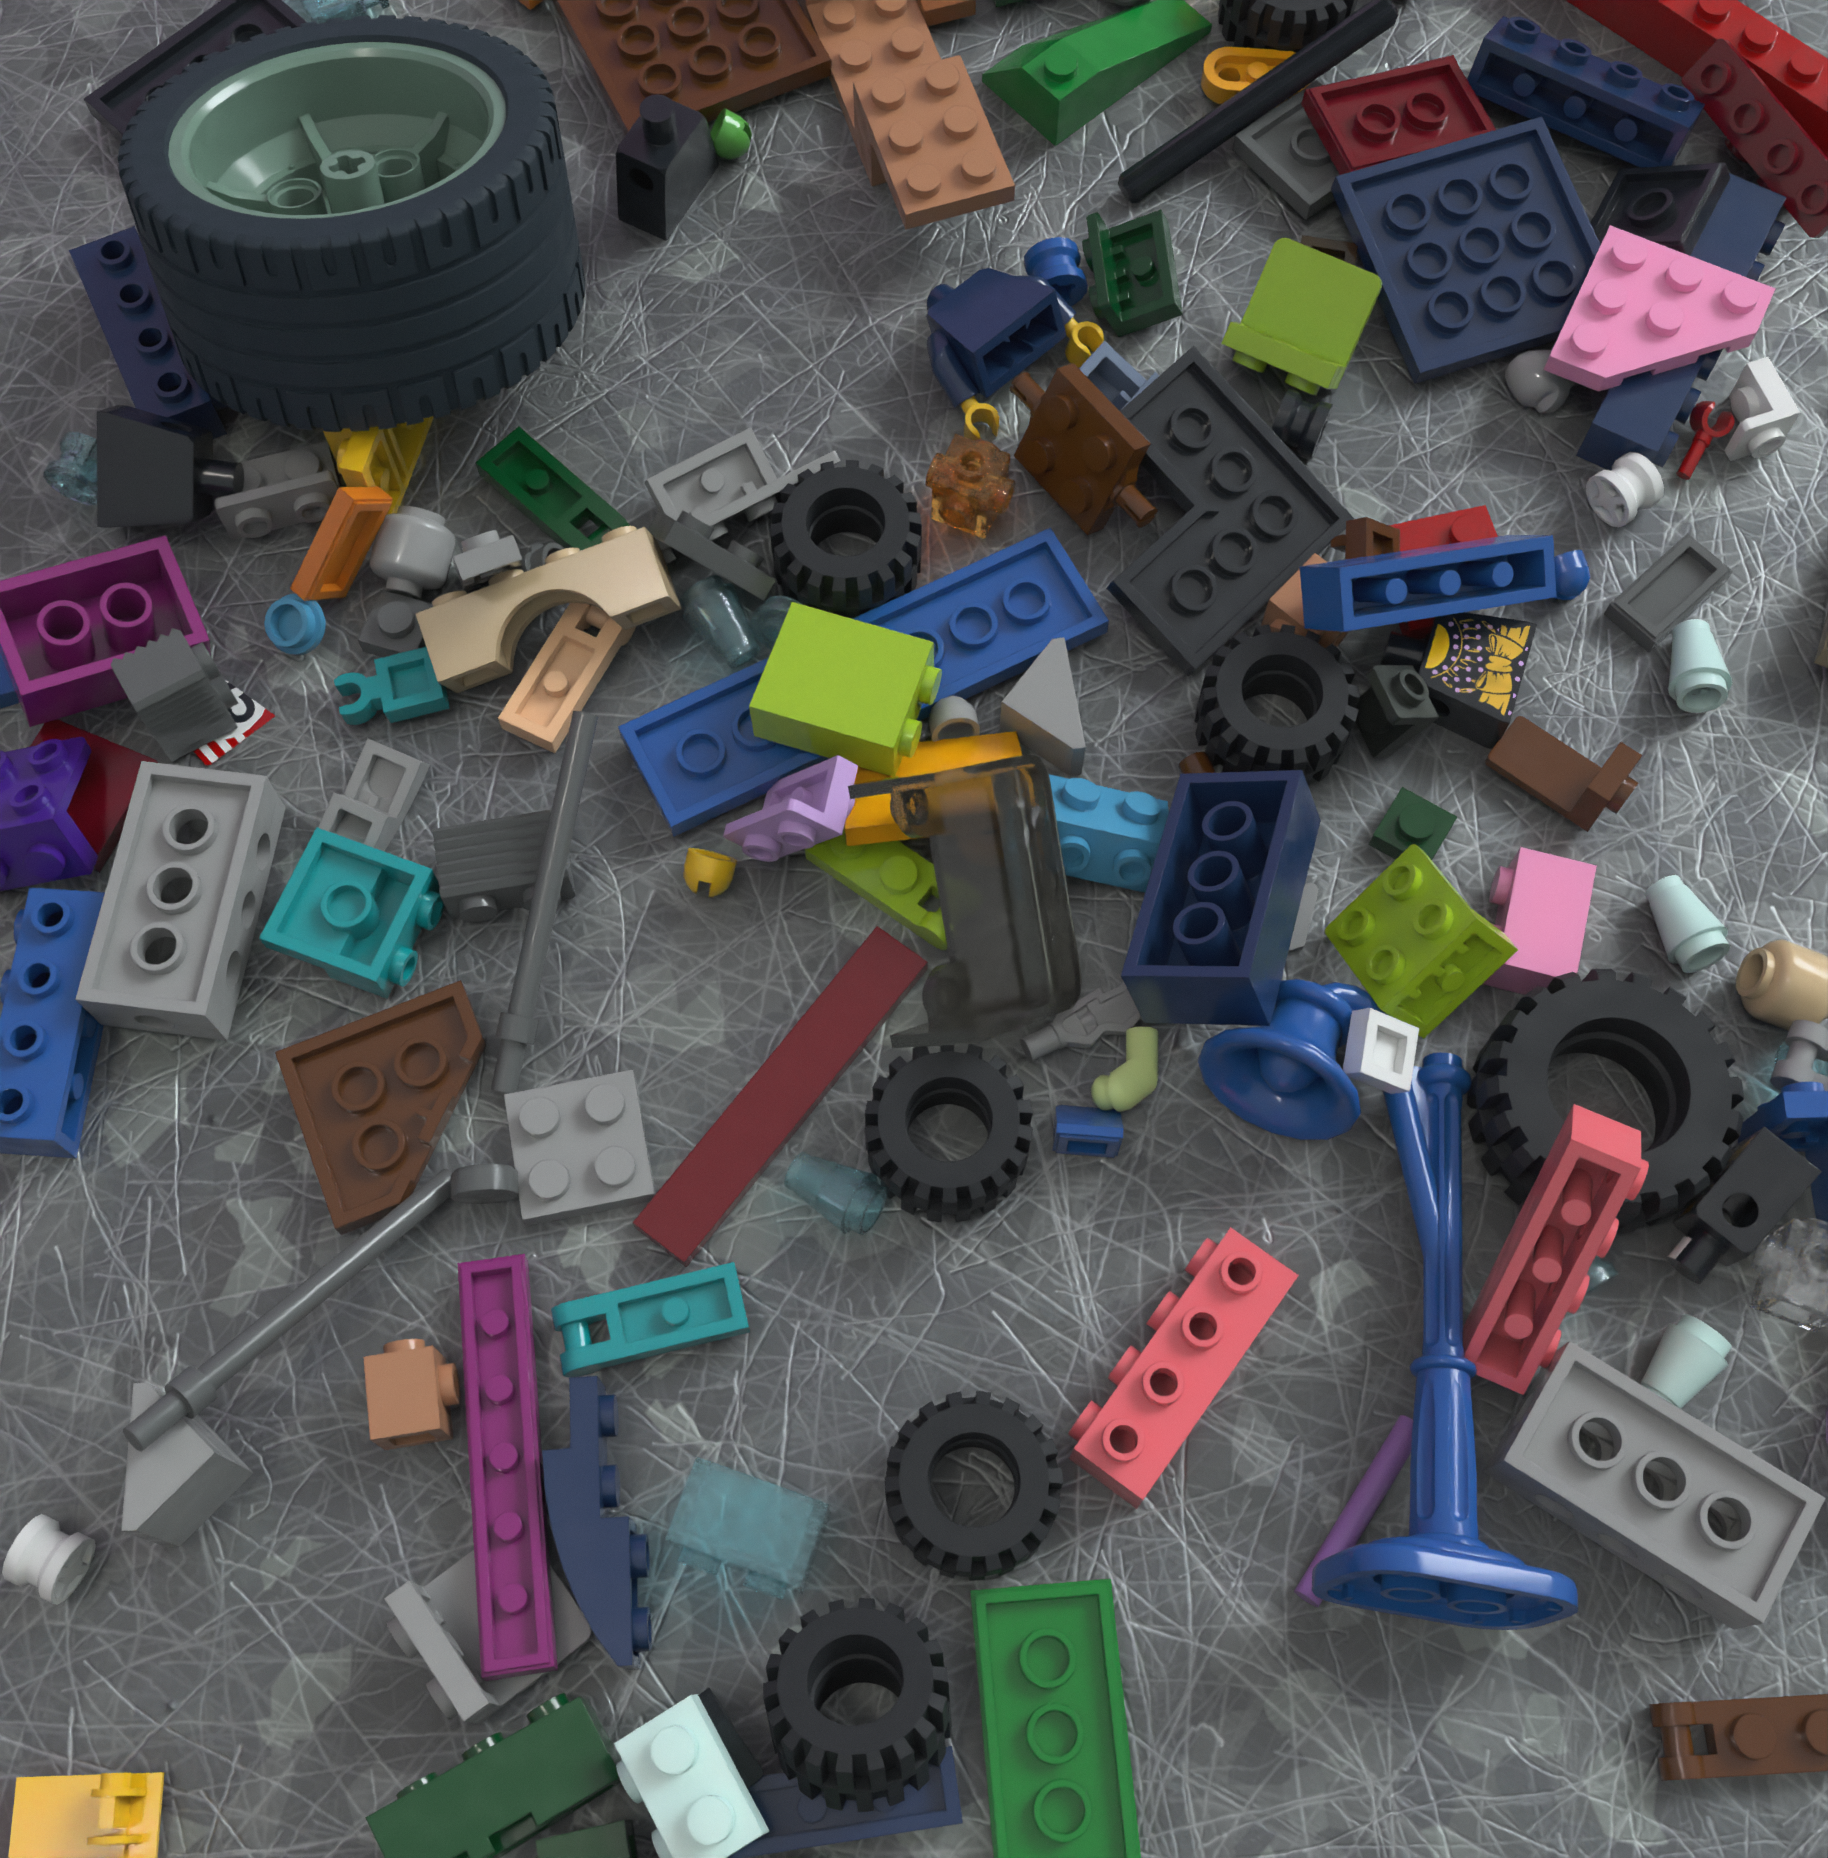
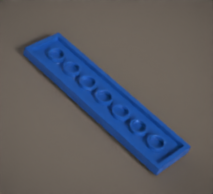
[618,527,1109,837]

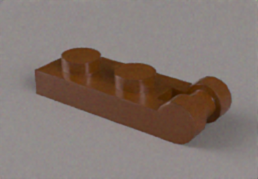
[1649,1694,1828,1781]

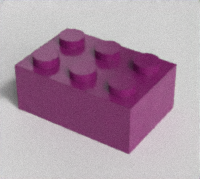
[0,535,211,727]

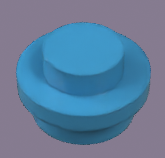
[264,594,326,655]

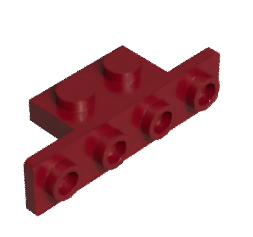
[1681,38,1828,238]

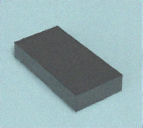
[1604,533,1733,653]

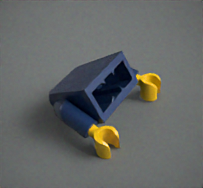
[926,268,1104,448]

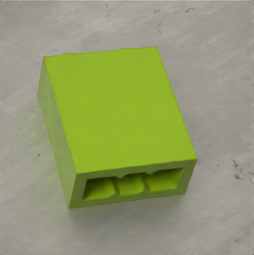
[749,602,942,777]

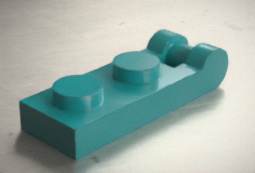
[551,1262,750,1377]

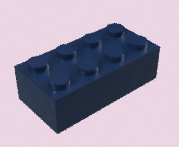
[1121,770,1321,1026]

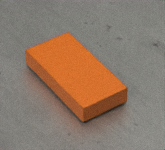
[290,486,393,601]

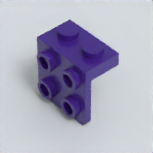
[0,737,98,891]

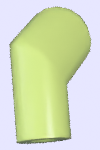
[1091,1026,1158,1112]

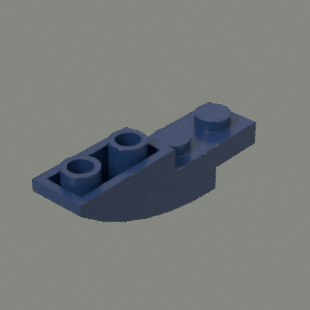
[542,1376,652,1670]

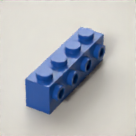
[0,887,105,1158]

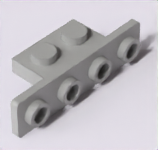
[644,427,841,565]

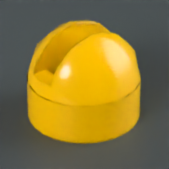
[683,848,737,898]

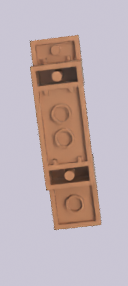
[799,0,1015,230]

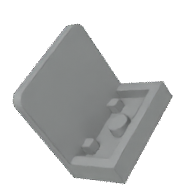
[384,1550,593,1725]

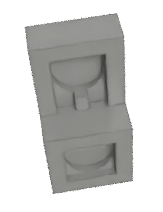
[318,738,430,851]

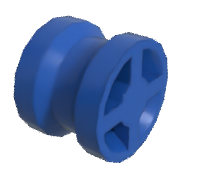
[1024,237,1088,306]

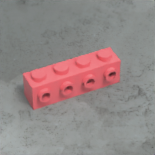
[1463,1104,1649,1395]
[1068,1227,1299,1509]

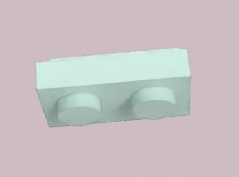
[614,1694,769,1858]

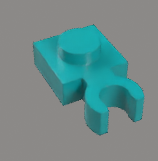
[334,647,450,725]

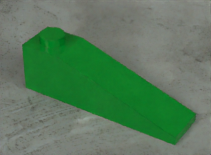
[982,0,1212,147]

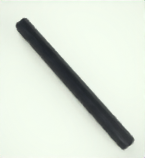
[1118,0,1398,203]

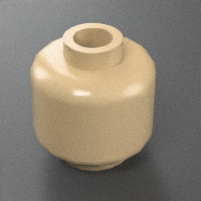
[1736,940,1828,1031]

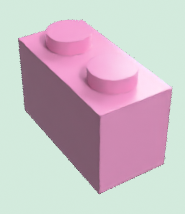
[1483,847,1597,995]

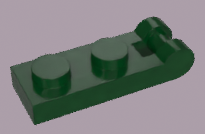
[475,426,630,551]

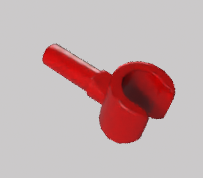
[1676,401,1735,480]

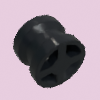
[1272,389,1333,460]

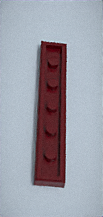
[633,926,928,1267]

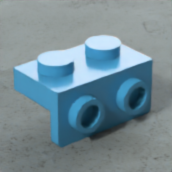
[1033,774,1169,893]

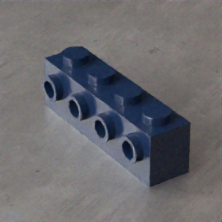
[1467,16,1705,168]
[69,226,228,439]

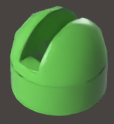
[710,108,752,159]

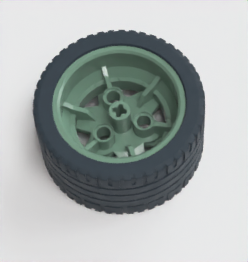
[118,15,585,432]

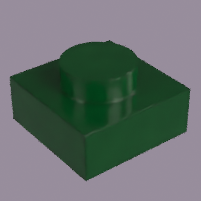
[1369,787,1457,860]

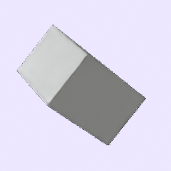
[999,637,1086,776]

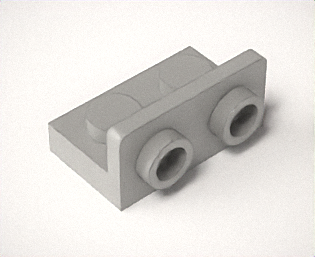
[214,441,341,540]

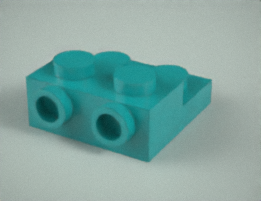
[259,827,445,999]

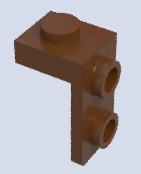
[1485,716,1643,832]

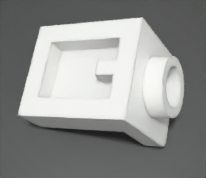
[1724,357,1800,461]

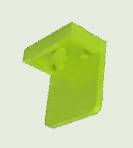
[1221,238,1382,395]

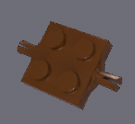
[1009,363,1158,535]

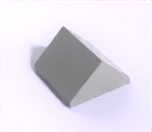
[121,1383,254,1547]

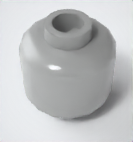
[370,506,456,600]

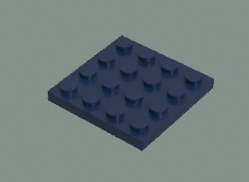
[1331,117,1601,384]

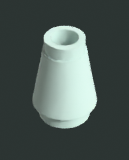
[1668,619,1732,713]
[1645,875,1730,973]
[1641,1314,1732,1409]

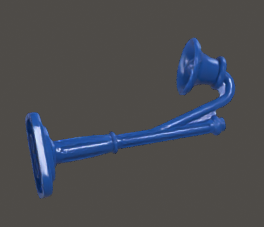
[1198,979,1578,1630]

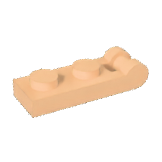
[498,603,636,753]

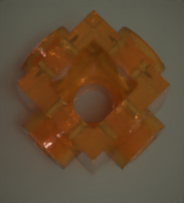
[925,434,1016,539]

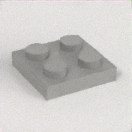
[504,1070,656,1226]

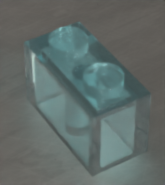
[665,1457,831,1600]

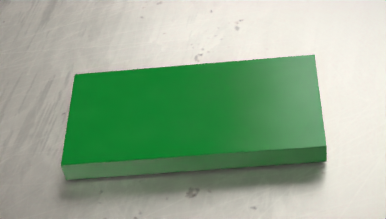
[970,1579,1141,1858]

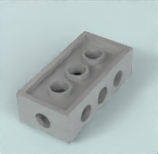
[75,761,286,1041]
[1484,1341,1826,1630]

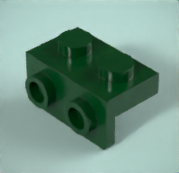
[1082,209,1183,337]

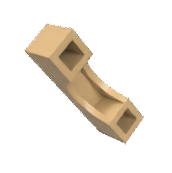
[416,526,681,693]

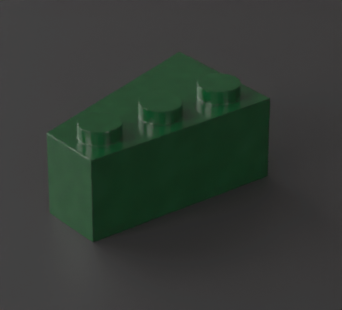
[365,1693,621,1858]

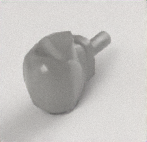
[1505,350,1575,414]

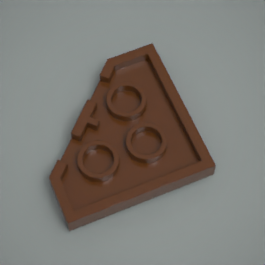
[275,980,486,1235]

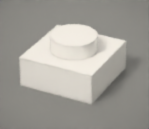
[1343,1008,1419,1094]

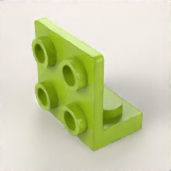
[1325,844,1518,1039]

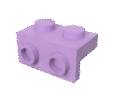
[723,755,858,862]

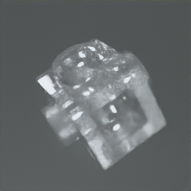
[1750,1217,1828,1332]

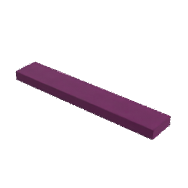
[457,1254,558,1681]

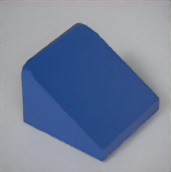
[1052,1105,1124,1158]

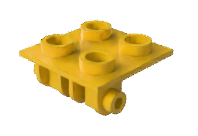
[8,1772,164,1858]

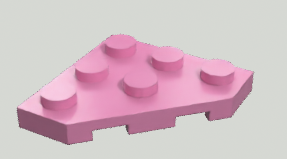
[1544,225,1776,392]

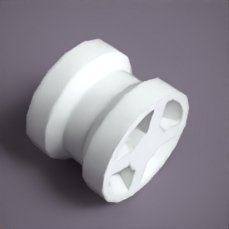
[1586,452,1664,527]
[2,1514,96,1605]

